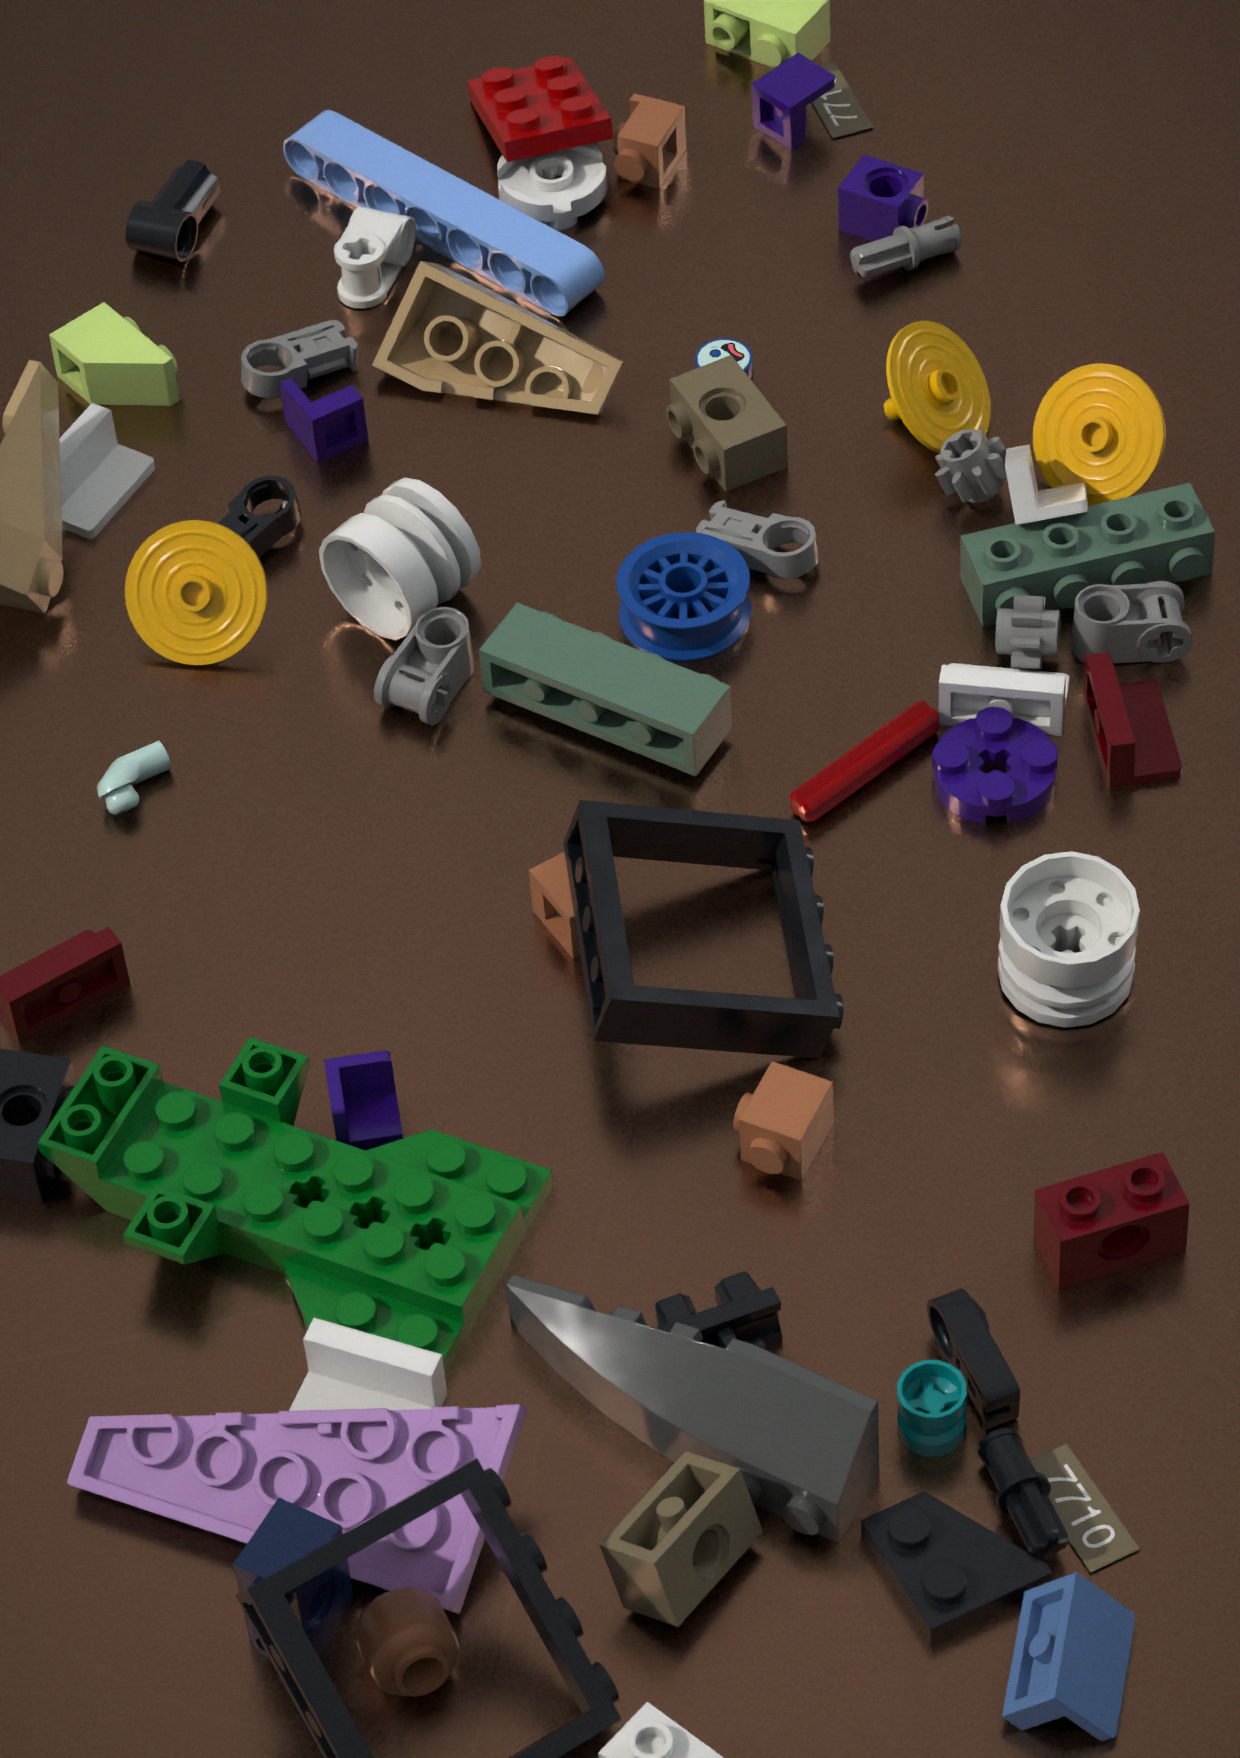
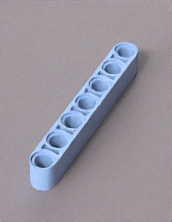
[283,110,605,317]

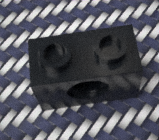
[0,1049,77,1203]

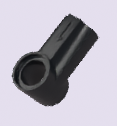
[125,159,221,262]

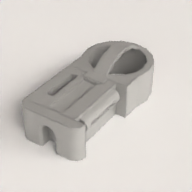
[241,320,358,398]
[696,500,820,579]

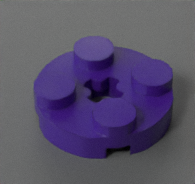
[932,707,1058,824]

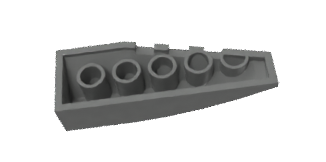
[506,1275,879,1544]

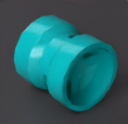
[897,1360,967,1457]

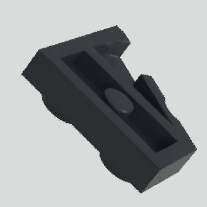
[861,1491,1053,1645]

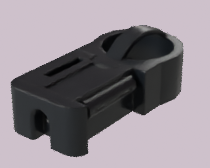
[218,476,302,558]
[927,1288,1020,1430]

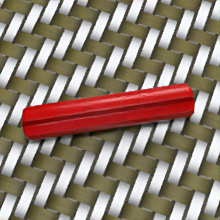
[790,701,940,823]

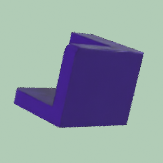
[752,53,835,151]
[280,378,369,463]
[324,1050,403,1151]

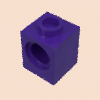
[838,154,929,242]

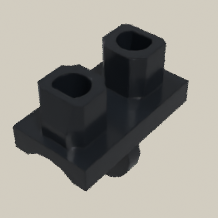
[655,1271,783,1350]

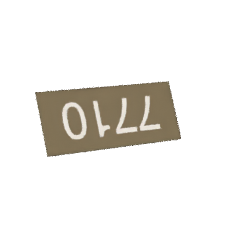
[812,62,874,139]
[1031,1443,1140,1573]

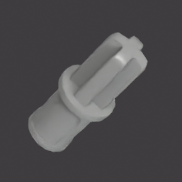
[850,215,962,278]

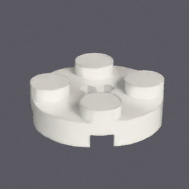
[497,143,608,230]

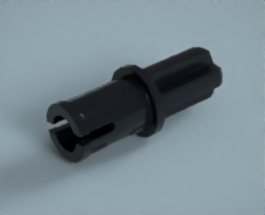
[977,1428,1068,1560]

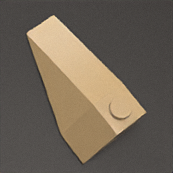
[372,261,625,415]
[0,360,63,614]

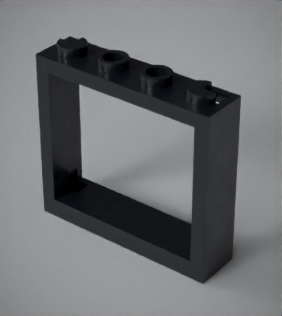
[563,800,844,1059]
[235,1459,622,1758]

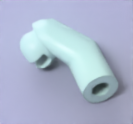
[97,741,171,815]

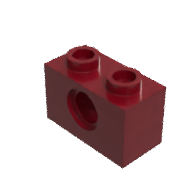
[1034,1152,1190,1290]

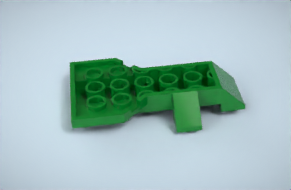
[37,1037,554,1375]

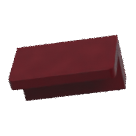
[1084,652,1182,788]
[0,927,130,1043]

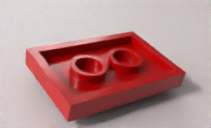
[467,56,614,163]

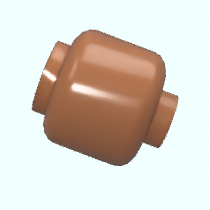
[354,1587,460,1697]

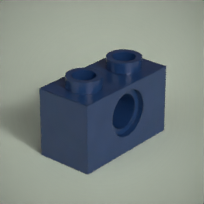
[233,1498,355,1658]

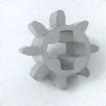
[935,429,1007,503]
[995,595,1061,669]

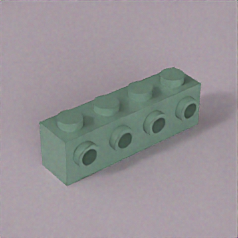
[960,483,1215,628]
[479,602,733,776]

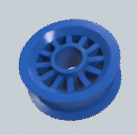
[617,532,751,662]

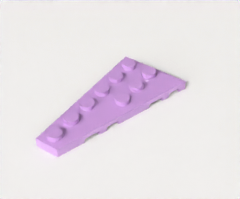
[66,1404,528,1614]

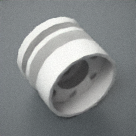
[319,477,481,640]
[997,851,1140,1028]

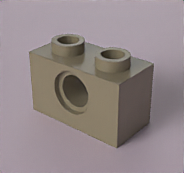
[666,355,788,492]
[599,1451,763,1627]

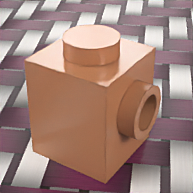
[733,1061,834,1181]

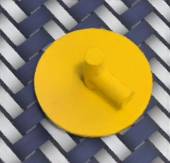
[884,320,991,454]
[1033,363,1166,506]
[125,520,268,665]

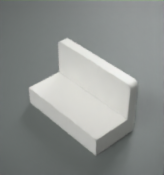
[60,403,155,539]
[1005,444,1088,525]
[939,663,1070,736]
[289,1318,448,1411]

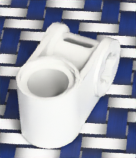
[334,206,416,309]

